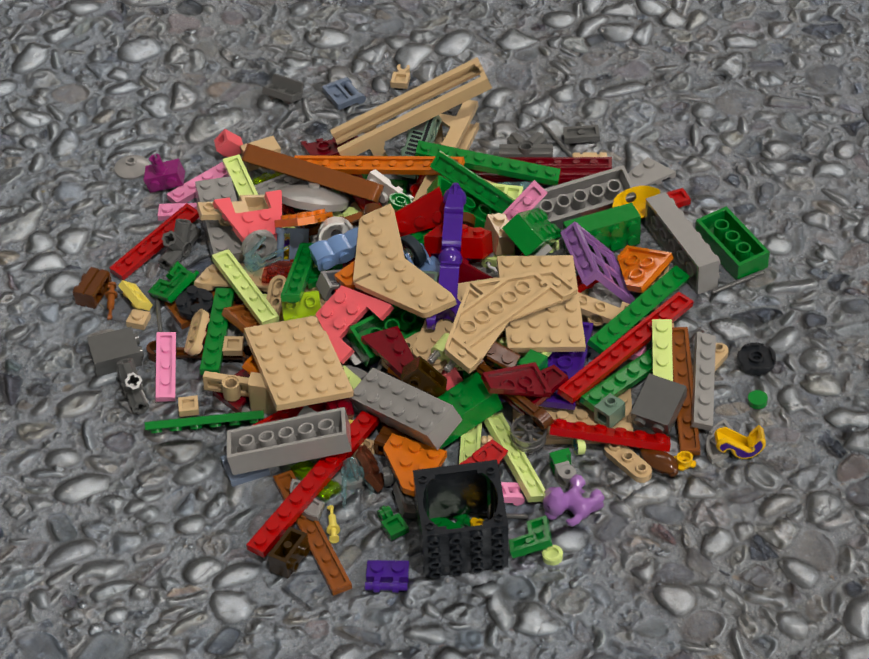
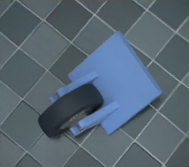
[401,235,440,272]

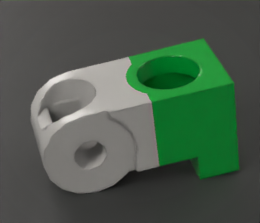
[549,448,576,489]

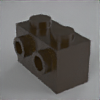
[401,356,447,398]
[268,526,310,579]

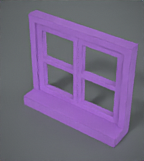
[560,221,635,304]

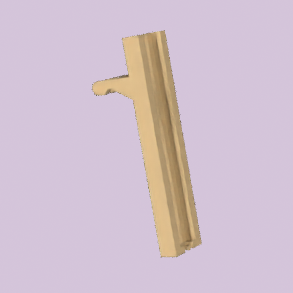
[330,57,492,156]
[413,100,479,201]

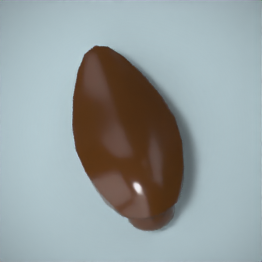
[641,448,679,477]

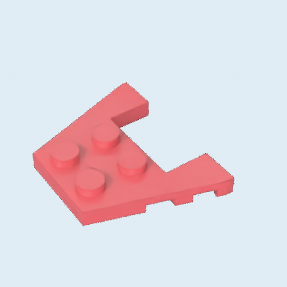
[213,190,282,242]
[316,285,394,364]

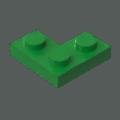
[148,268,196,303]
[509,515,553,558]

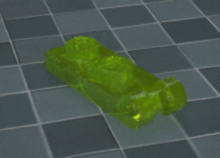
[290,460,342,502]

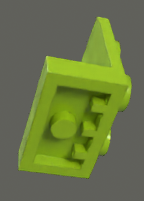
[281,290,321,321]

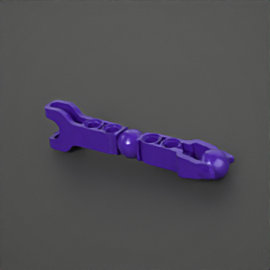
[426,182,467,330]

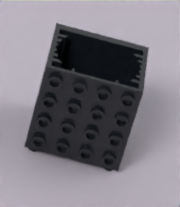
[413,460,508,579]

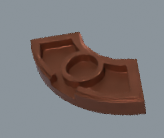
[355,444,384,493]

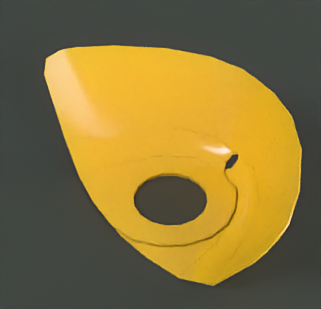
[612,185,660,218]

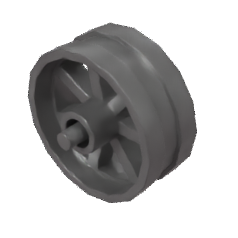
[510,415,547,452]

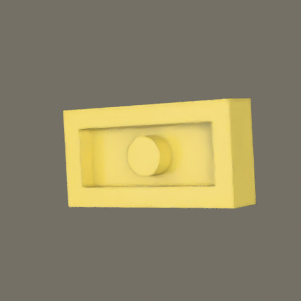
[118,280,153,311]

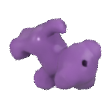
[543,474,605,527]

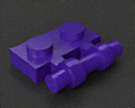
[365,560,410,593]

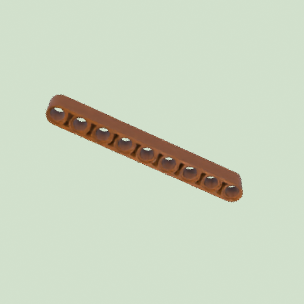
[242,143,384,203]

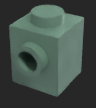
[594,393,625,428]

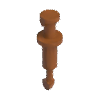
[105,282,118,320]

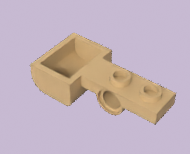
[197,195,269,226]
[578,292,630,326]
[203,371,278,414]

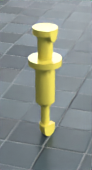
[326,505,340,543]

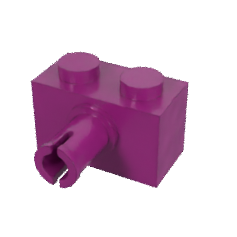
[144,153,185,193]

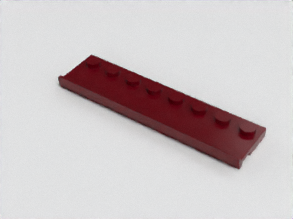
[469,157,612,185]

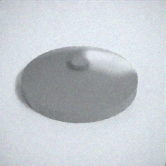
[277,183,349,212]

